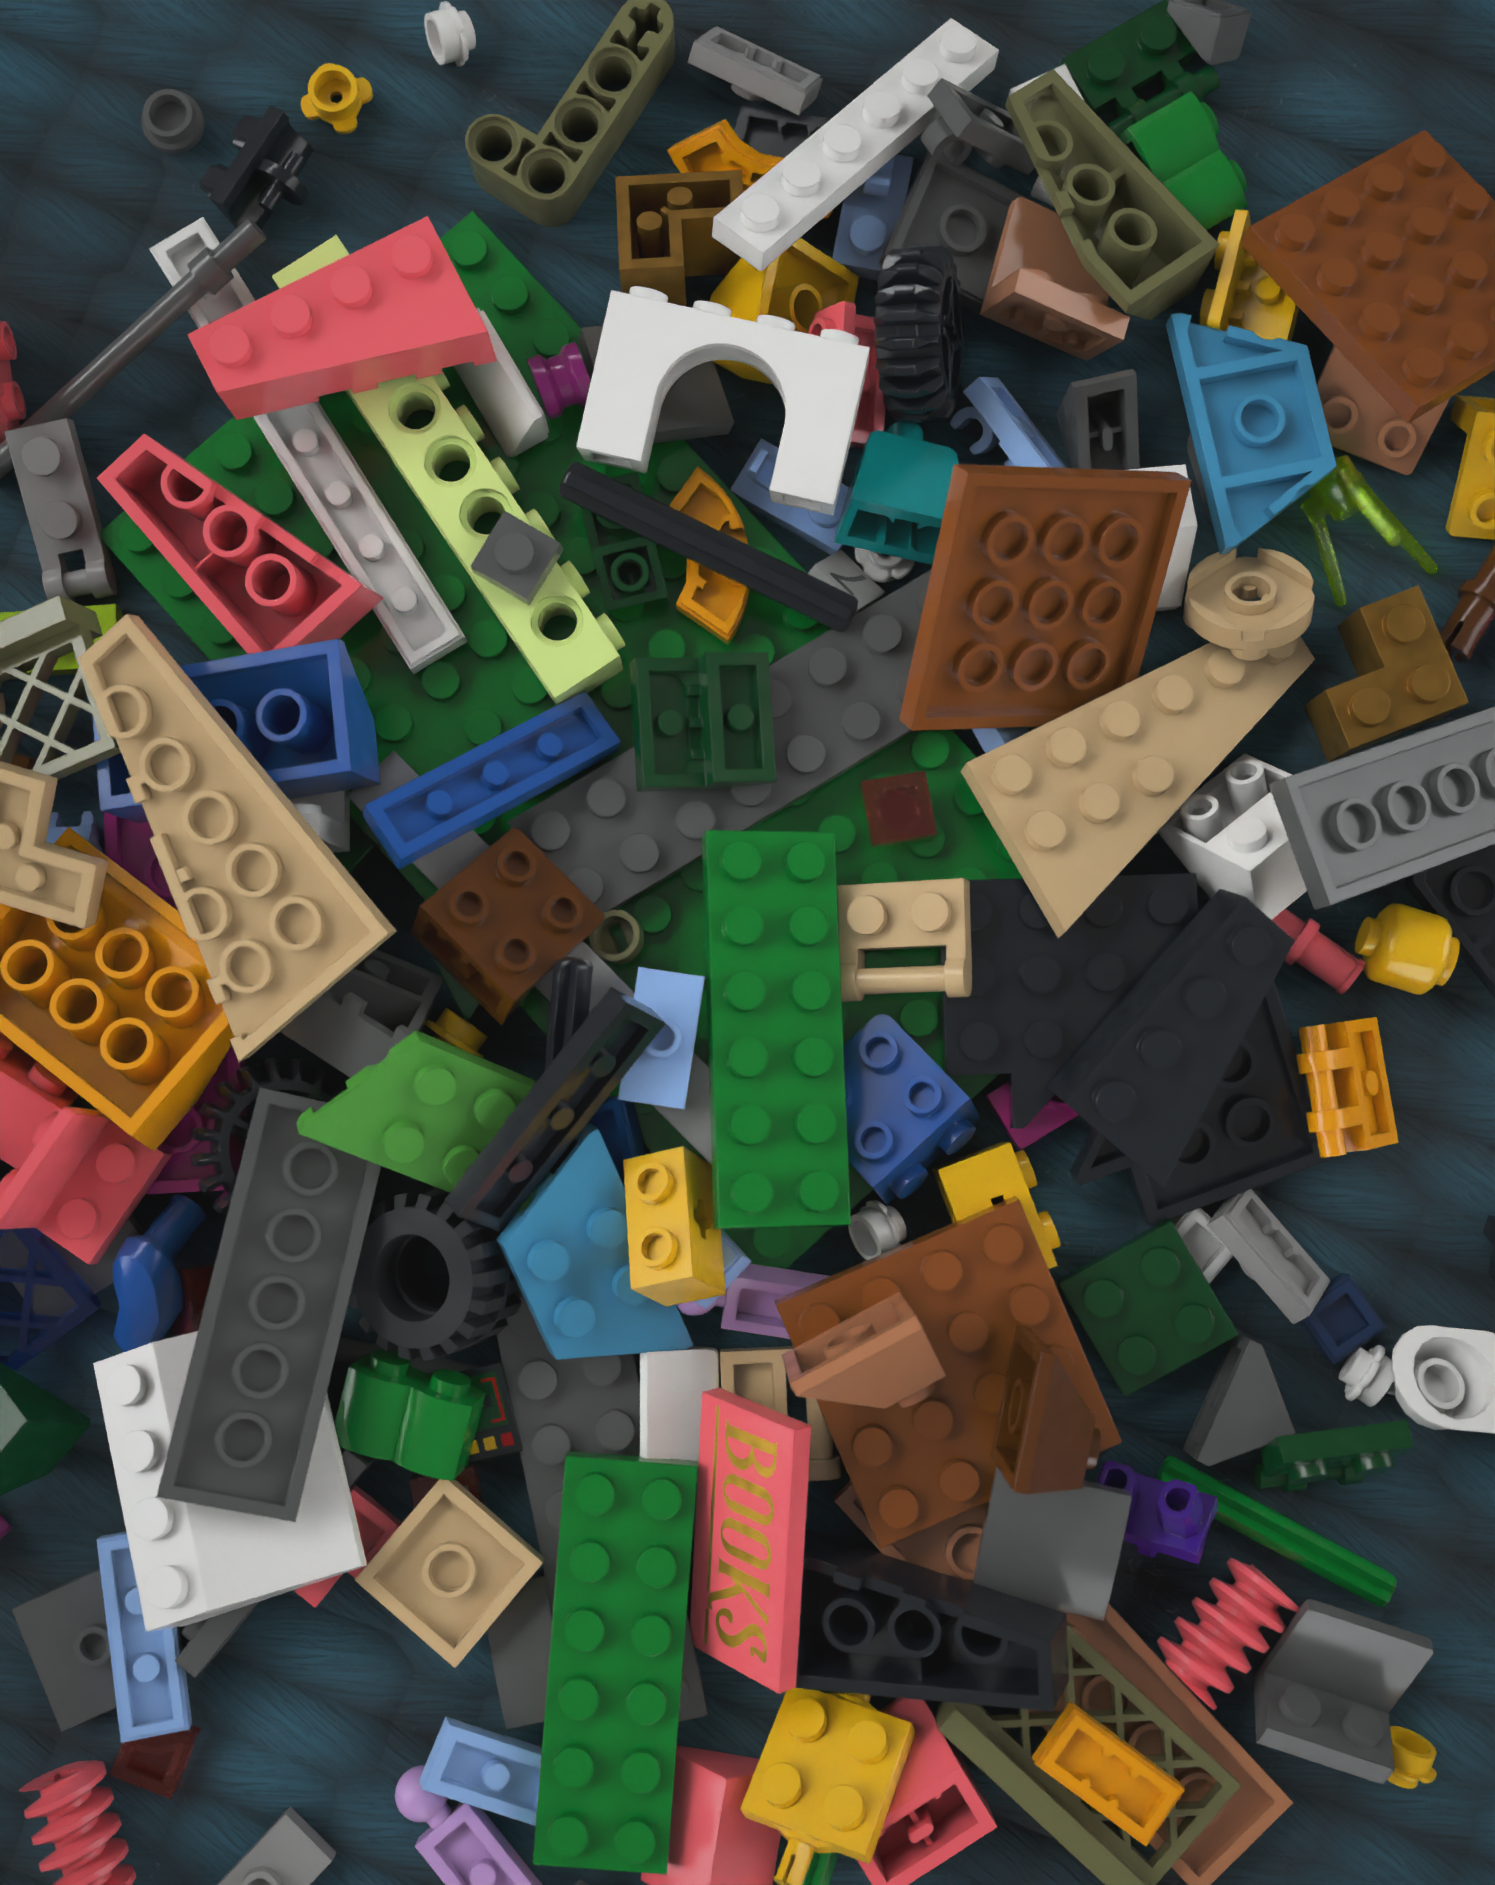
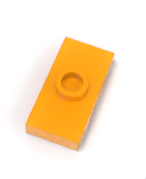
[1032,1701,1185,1846]

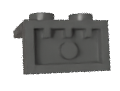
[1253,1599,1434,1785]

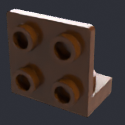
[410,828,605,1026]

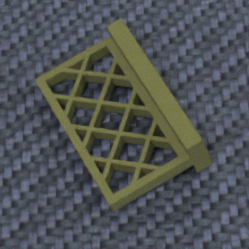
[0,595,121,780]
[932,1623,1242,1885]

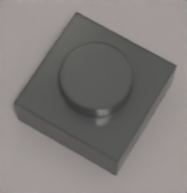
[471,510,563,606]

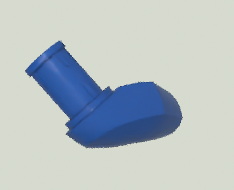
[112,1194,207,1352]

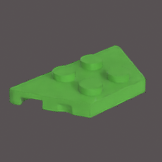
[296,1030,535,1213]

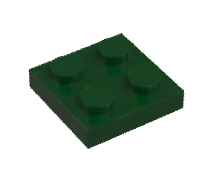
[1058,1219,1239,1397]

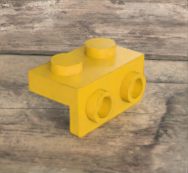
[1200,209,1299,341]

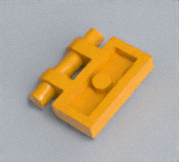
[1296,1017,1399,1158]

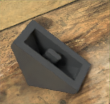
[1056,369,1140,470]
[1182,1335,1296,1466]

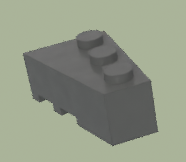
[280,949,444,1078]

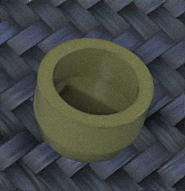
[589,910,644,964]

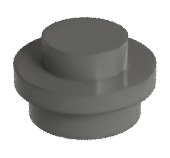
[141,89,205,154]

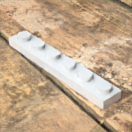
[712,18,999,271]

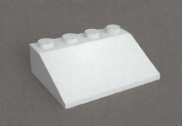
[93,1331,367,1632]

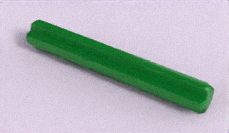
[1155,1456,1397,1607]

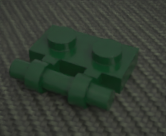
[1060,0,1220,136]
[1252,1420,1414,1492]

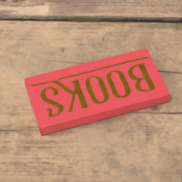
[690,1388,811,1694]

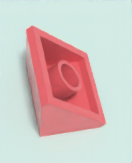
[641,1745,781,1885]

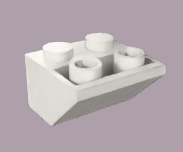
[1158,753,1307,920]

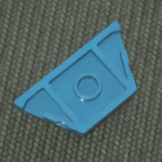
[1165,313,1336,555]
[497,1123,694,1360]

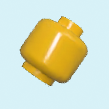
[1355,903,1460,995]

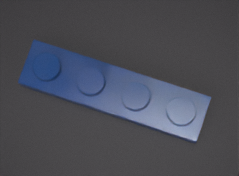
[362,691,621,870]

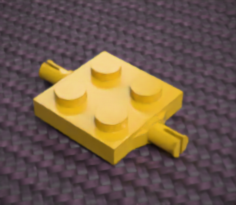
[740,1688,916,1885]

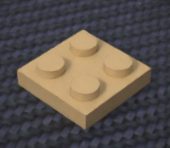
[355,1479,545,1668]

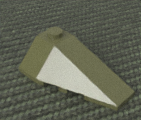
[1005,69,1220,320]

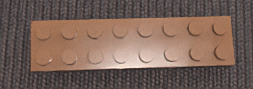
[833,1480,1293,1885]

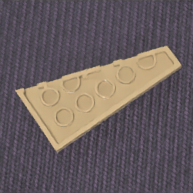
[78,614,396,1062]
[960,636,1315,938]

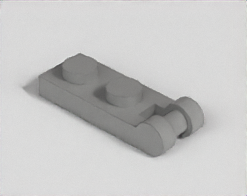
[4,418,118,602]

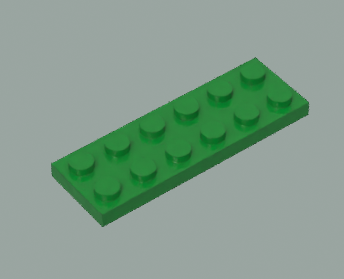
[702,830,851,1230]
[533,1451,698,1874]

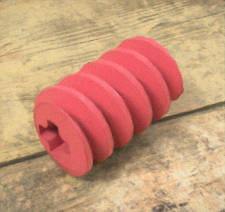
[1157,1558,1300,1710]
[19,1760,136,1885]

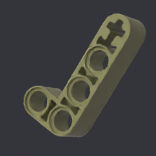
[465,0,676,227]

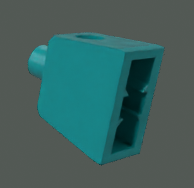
[834,421,959,565]

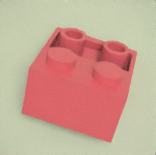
[857,1698,997,1885]

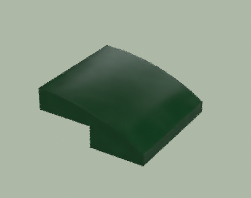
[629,652,777,792]

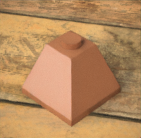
[782,1291,946,1409]

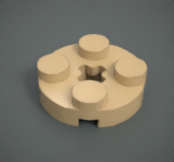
[1183,548,1315,661]

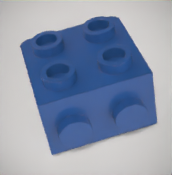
[843,1014,980,1205]

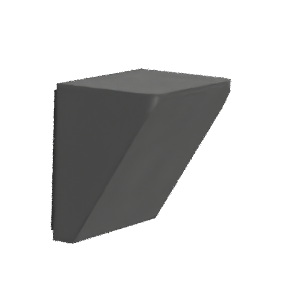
[1167,0,1252,65]

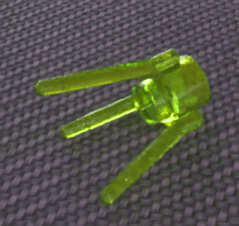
[1300,455,1438,607]

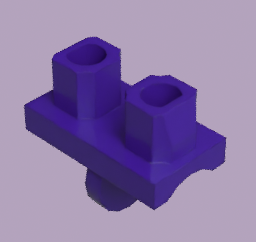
[1096,1460,1218,1564]

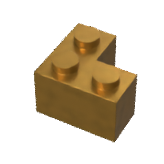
[615,170,743,306]
[1304,585,1469,762]

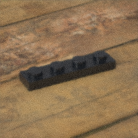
[445,987,666,1232]

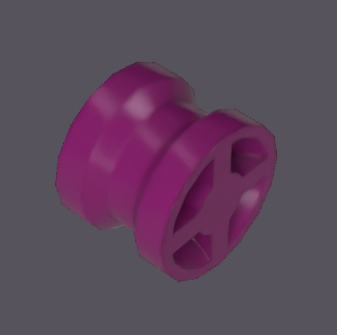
[526,342,591,420]

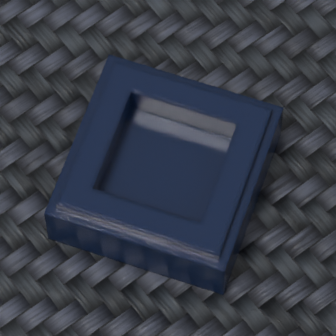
[1300,1273,1386,1365]

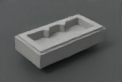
[687,26,823,115]
[1207,1189,1330,1325]
[217,1806,337,1885]

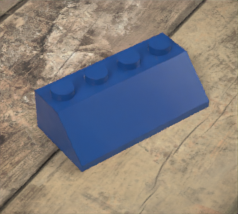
[92,639,381,823]

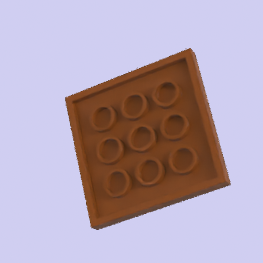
[1240,130,1495,423]
[899,464,1192,731]
[775,1196,1122,1549]

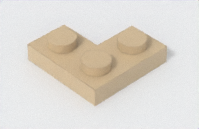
[0,761,108,929]

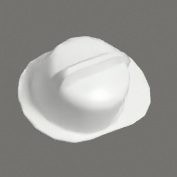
[1387,1325,1495,1434]

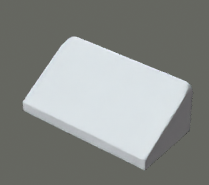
[454,308,549,458]
[640,1346,719,1479]

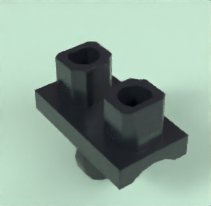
[199,106,314,229]

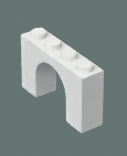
[576,286,870,516]

